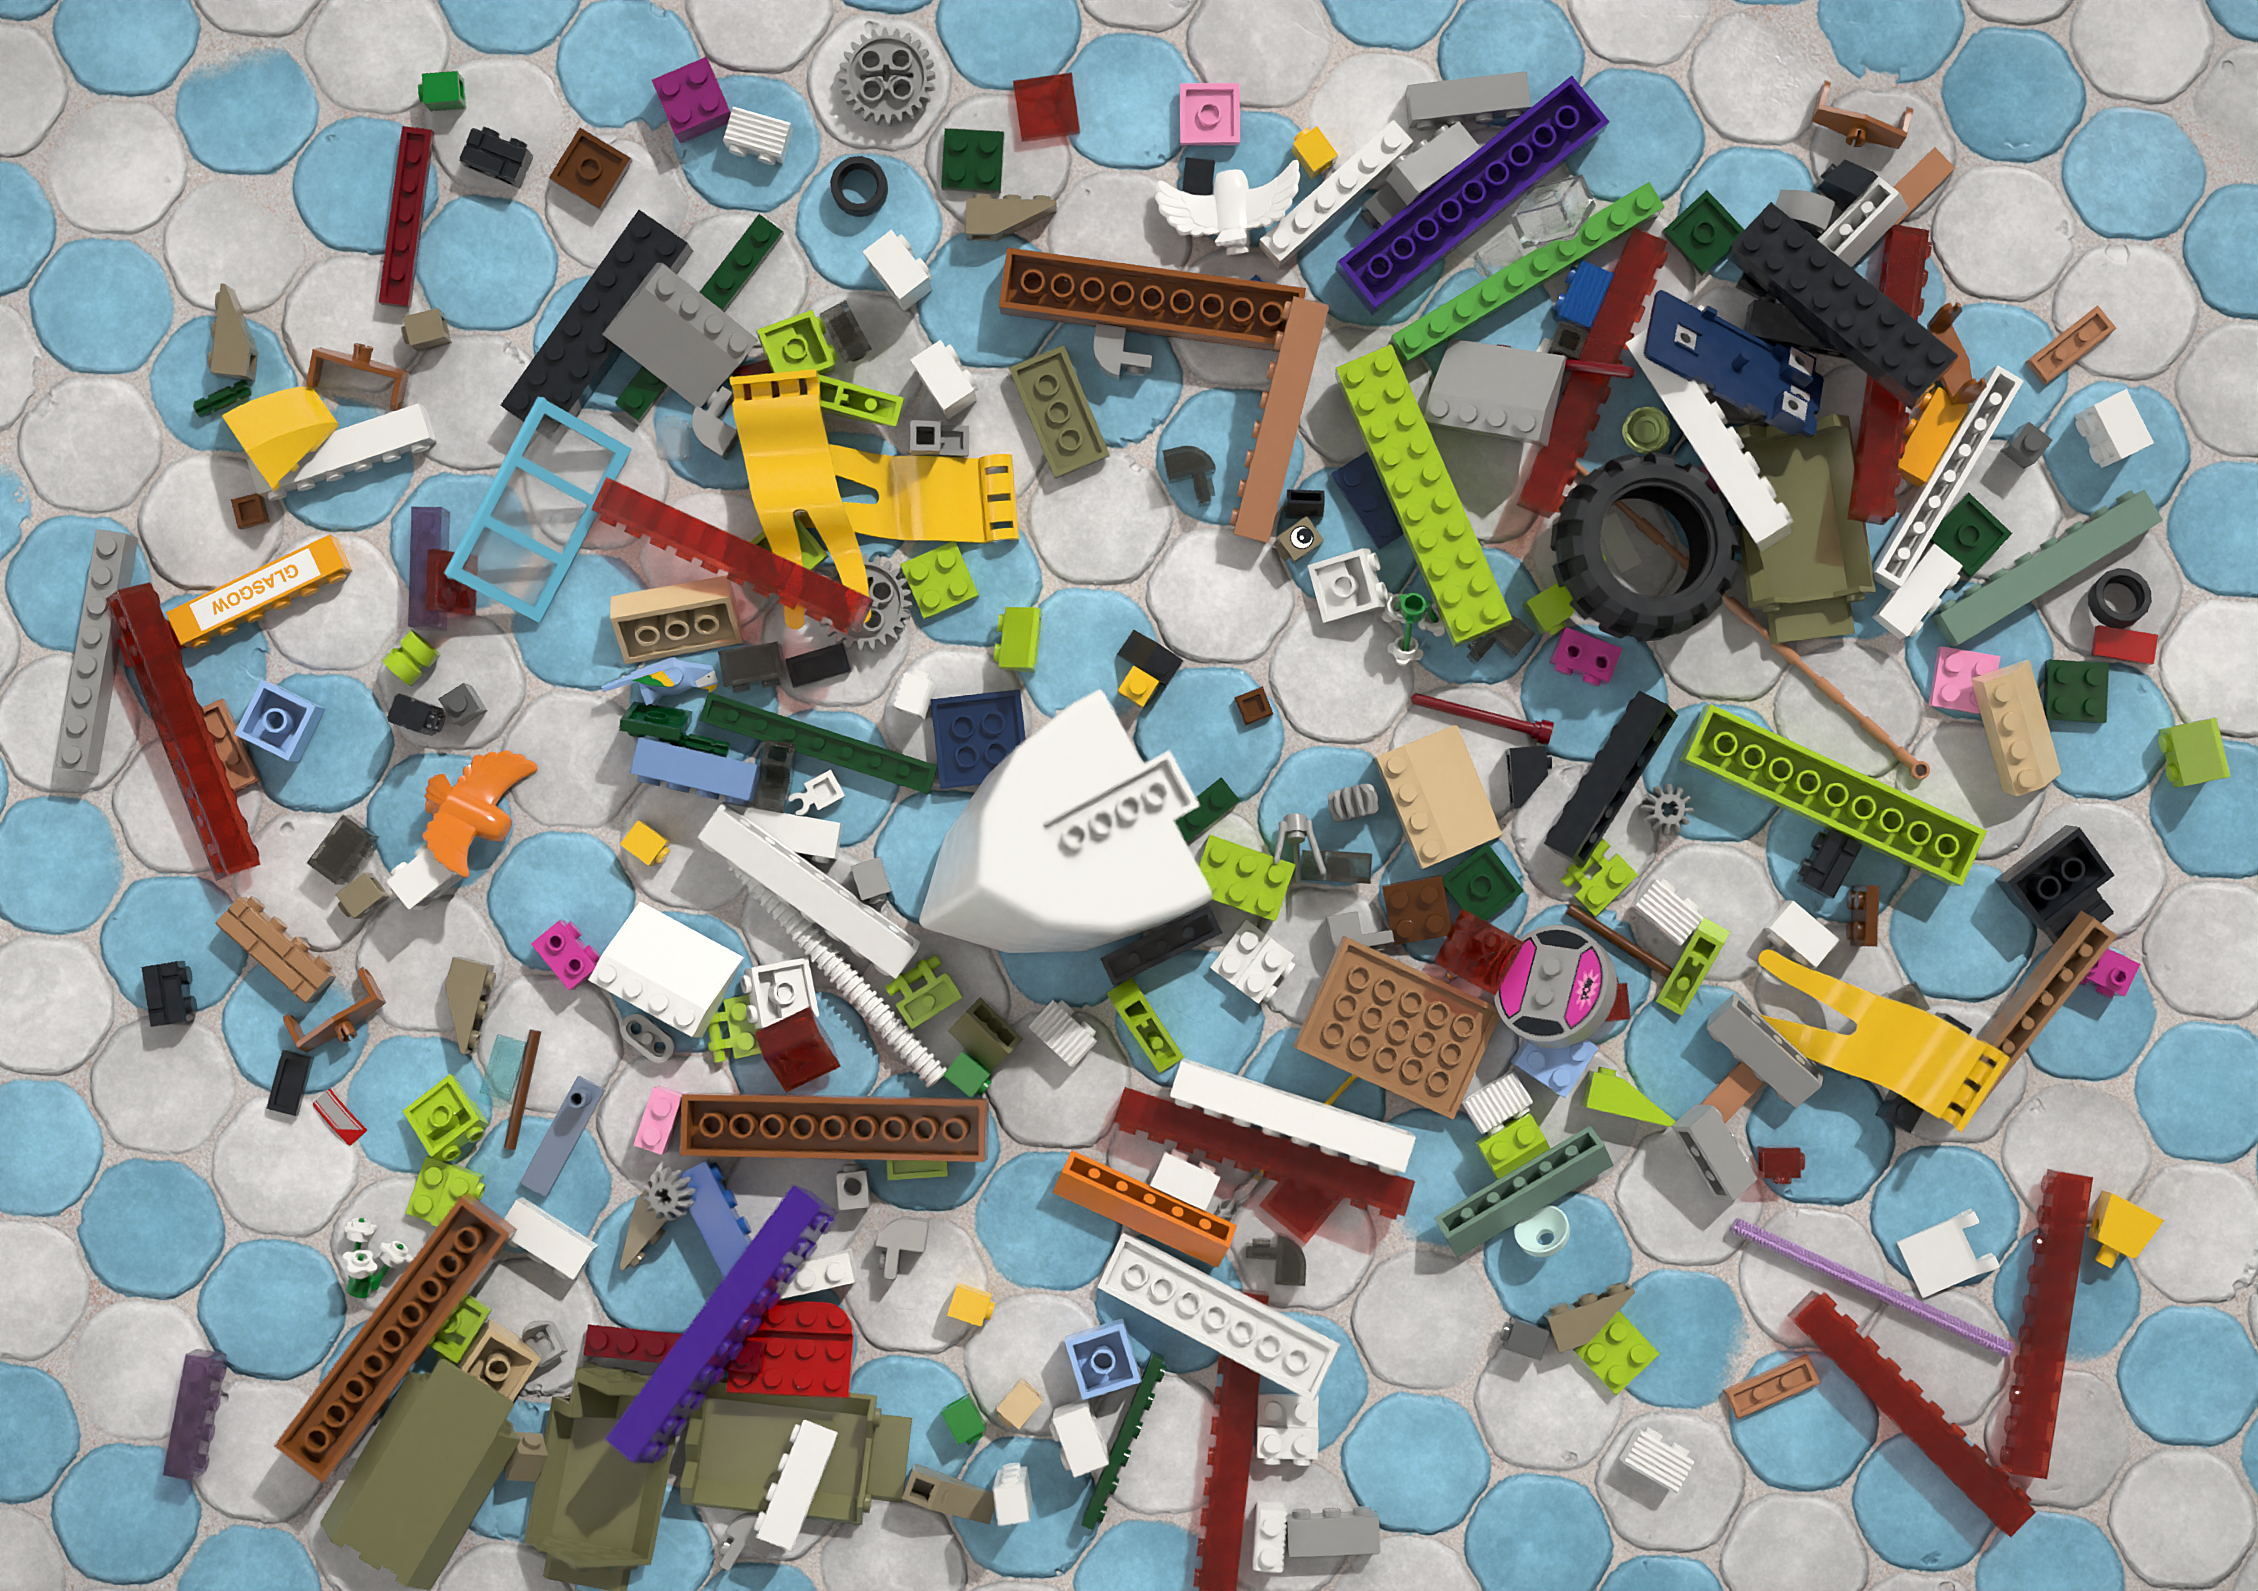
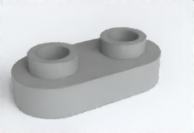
[620,1013,676,1063]

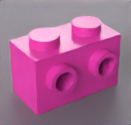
[1549,627,1622,687]
[531,920,601,990]
[2079,948,2140,999]

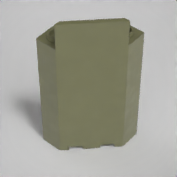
[1734,414,1876,644]
[320,1359,521,1590]
[680,1378,912,1525]

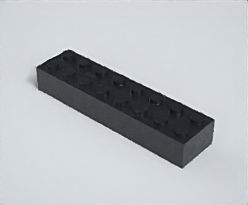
[1727,202,1959,411]
[500,209,693,445]

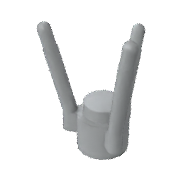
[1274,813,1326,884]

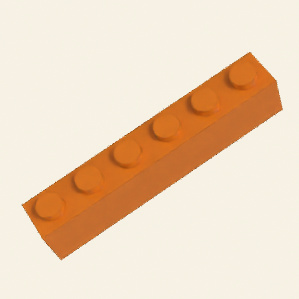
[1052,1150,1237,1268]

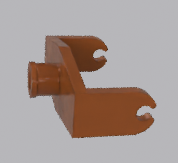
[1811,80,1913,149]
[1927,302,1987,405]
[307,343,409,411]
[283,967,386,1053]

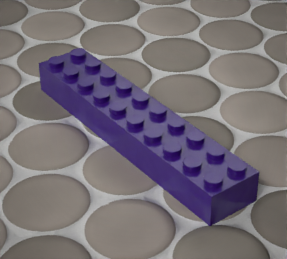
[1335,76,1610,315]
[605,1184,838,1463]

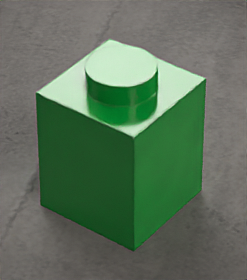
[418,71,466,111]
[943,1050,992,1098]
[941,1393,987,1445]

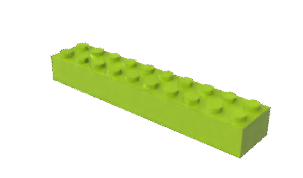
[1335,344,1512,648]
[1679,704,1987,886]

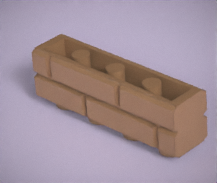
[216,896,336,1004]

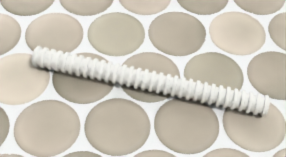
[728,865,947,1088]

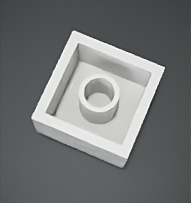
[863,230,933,312]
[910,340,978,420]
[2074,389,2154,468]
[386,843,470,910]
[1049,1398,1109,1477]

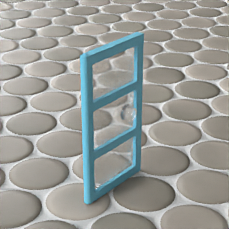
[444,396,632,623]

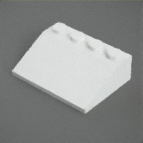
[589,902,744,1038]

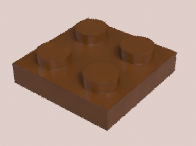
[549,127,633,211]
[1382,874,1454,945]
[1846,885,1879,947]

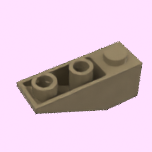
[965,194,1057,241]
[208,283,259,381]
[445,957,496,1054]
[619,1189,679,1271]
[1543,1282,1635,1353]
[902,1463,996,1524]

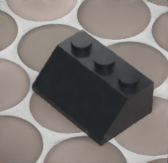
[1995,825,2115,930]

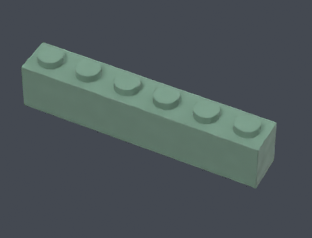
[1434,1125,1614,1258]

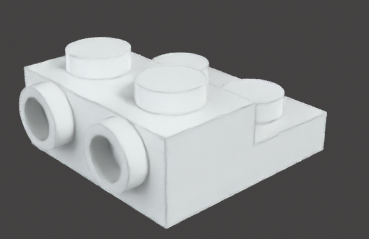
[1308,548,1388,623]
[1210,919,1295,1004]
[741,957,819,1029]
[1256,1393,1319,1466]

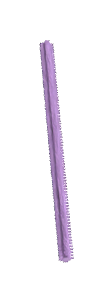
[1730,1218,2015,1358]

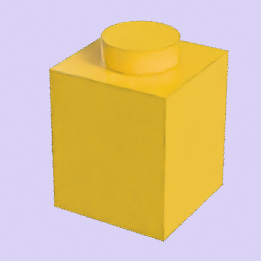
[1291,126,1338,179]
[1117,665,1159,709]
[620,820,671,866]
[947,1282,996,1327]

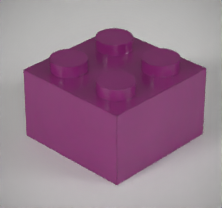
[652,56,731,144]

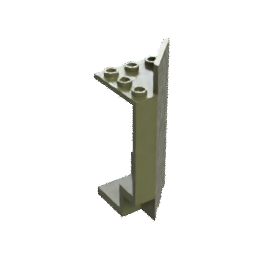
[524,1361,676,1591]

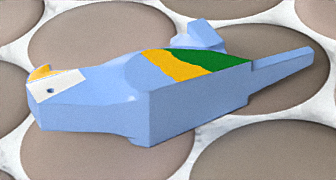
[602,657,718,706]

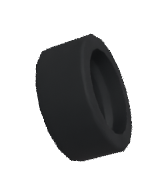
[830,156,888,217]
[2088,568,2152,629]

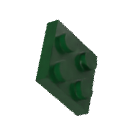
[941,128,1005,193]
[1661,190,1745,275]
[1929,492,2013,578]
[2043,659,2109,723]
[619,701,693,743]
[1443,843,1524,928]

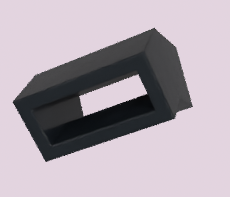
[1285,489,1325,520]

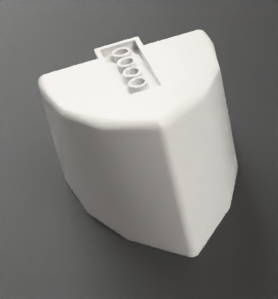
[919,690,1212,953]

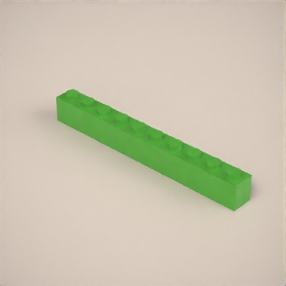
[1389,182,1665,367]

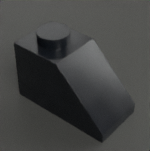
[1817,159,1878,212]
[1117,630,1184,688]
[1506,745,1552,809]

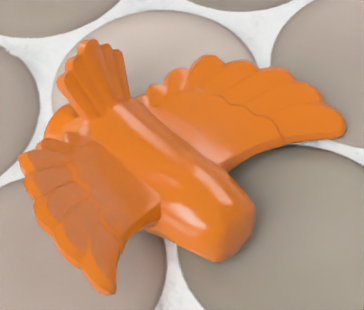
[422,750,537,878]

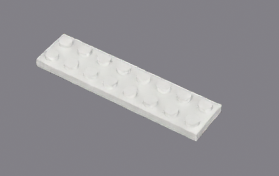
[1097,1232,1341,1402]

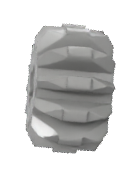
[1327,784,1379,822]
[1641,784,1694,835]
[642,1167,696,1221]

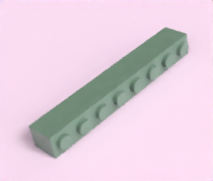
[1932,490,2163,648]

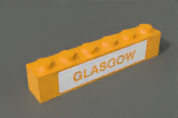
[165,534,352,649]

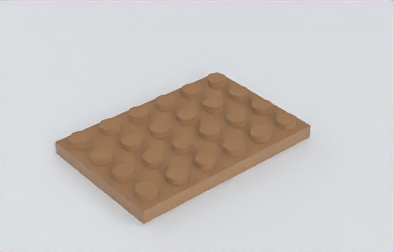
[1293,936,1500,1120]

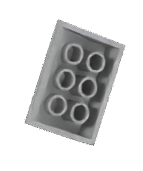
[602,263,758,408]
[1424,338,1567,446]

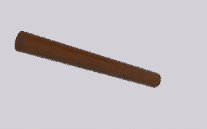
[1565,903,1673,979]
[504,1029,542,1150]

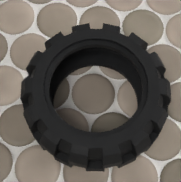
[1550,452,1741,642]

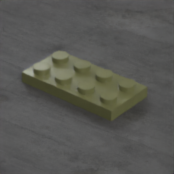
[1009,345,1110,479]

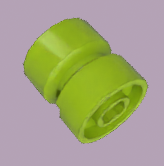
[382,629,440,687]

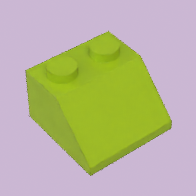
[994,607,1042,673]
[2158,717,2231,788]
[1474,1112,1551,1180]

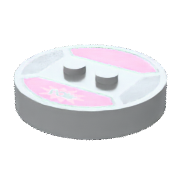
[1494,925,1617,1049]

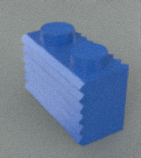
[1553,260,1614,334]

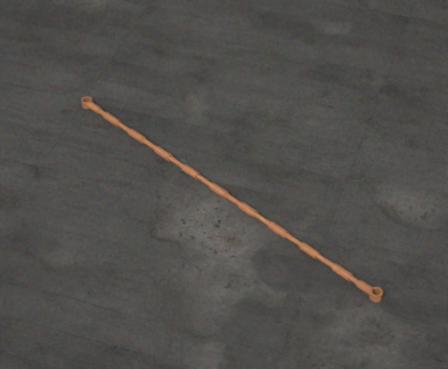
[1545,437,1930,780]

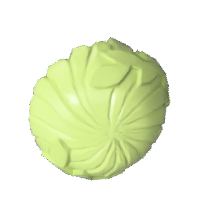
[1622,407,1671,454]

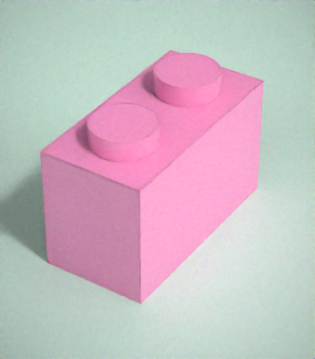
[633,1085,684,1155]

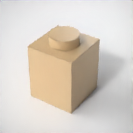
[996,1377,1044,1429]

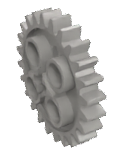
[838,27,936,127]
[814,554,912,652]

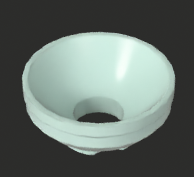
[1514,1205,1570,1257]

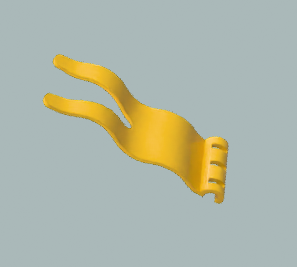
[730,369,871,630]
[794,444,1020,544]
[1758,949,2010,1133]

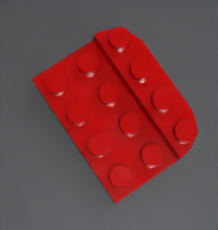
[727,1300,854,1399]

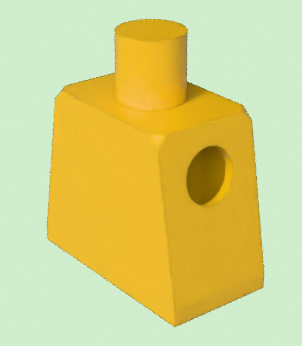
[2088,1190,2164,1269]

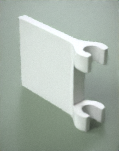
[1897,1208,2000,1298]

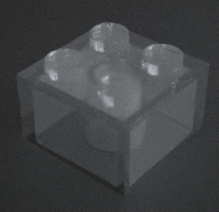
[1509,175,1596,249]

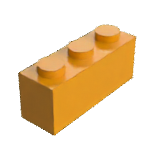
[1887,387,1970,487]

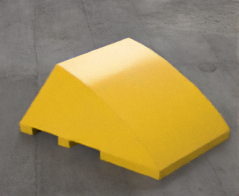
[222,386,340,492]

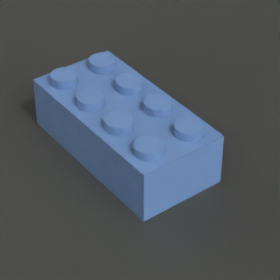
[630,737,765,807]

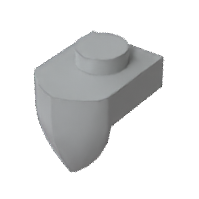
[522,1320,568,1367]

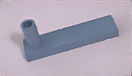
[520,1076,606,1197]

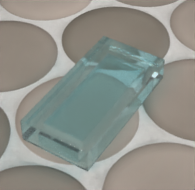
[480,1034,527,1101]

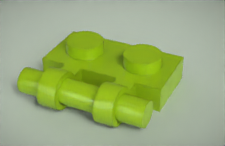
[1559,838,1638,917]
[885,954,963,1030]
[708,994,766,1063]

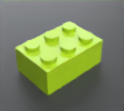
[1198,835,1296,922]

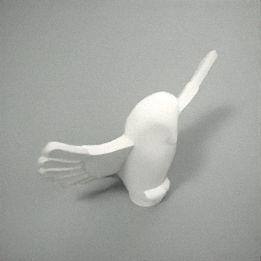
[1156,160,1300,256]

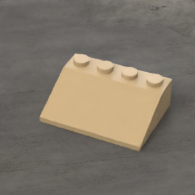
[1373,724,1503,869]

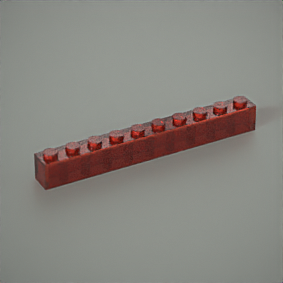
[1847,224,1932,525]
[1516,228,1668,519]
[591,477,874,634]
[105,582,261,881]
[1114,1087,1415,1220]
[2000,1169,2093,1480]
[1193,1288,1269,1591]
[1787,1290,2036,1538]

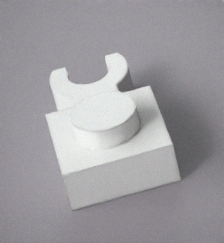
[788,769,846,816]

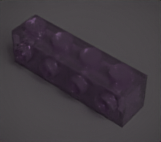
[163,1349,227,1481]

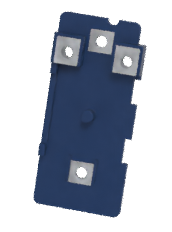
[1643,290,1824,438]

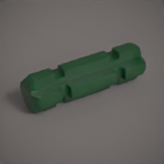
[193,380,252,418]
[670,733,730,758]

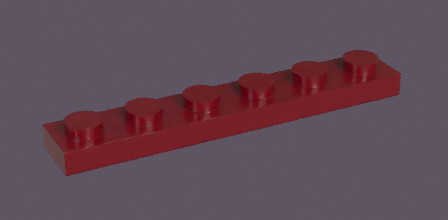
[378,126,434,308]
[583,1324,765,1374]

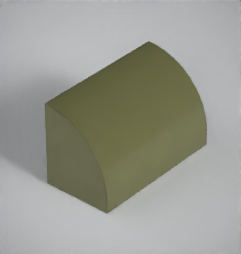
[948,997,1023,1073]

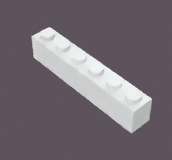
[1258,119,1414,269]
[247,403,437,501]

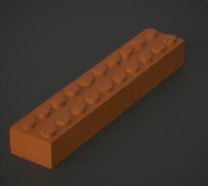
[999,247,1306,352]
[680,1092,989,1162]
[274,1193,518,1483]

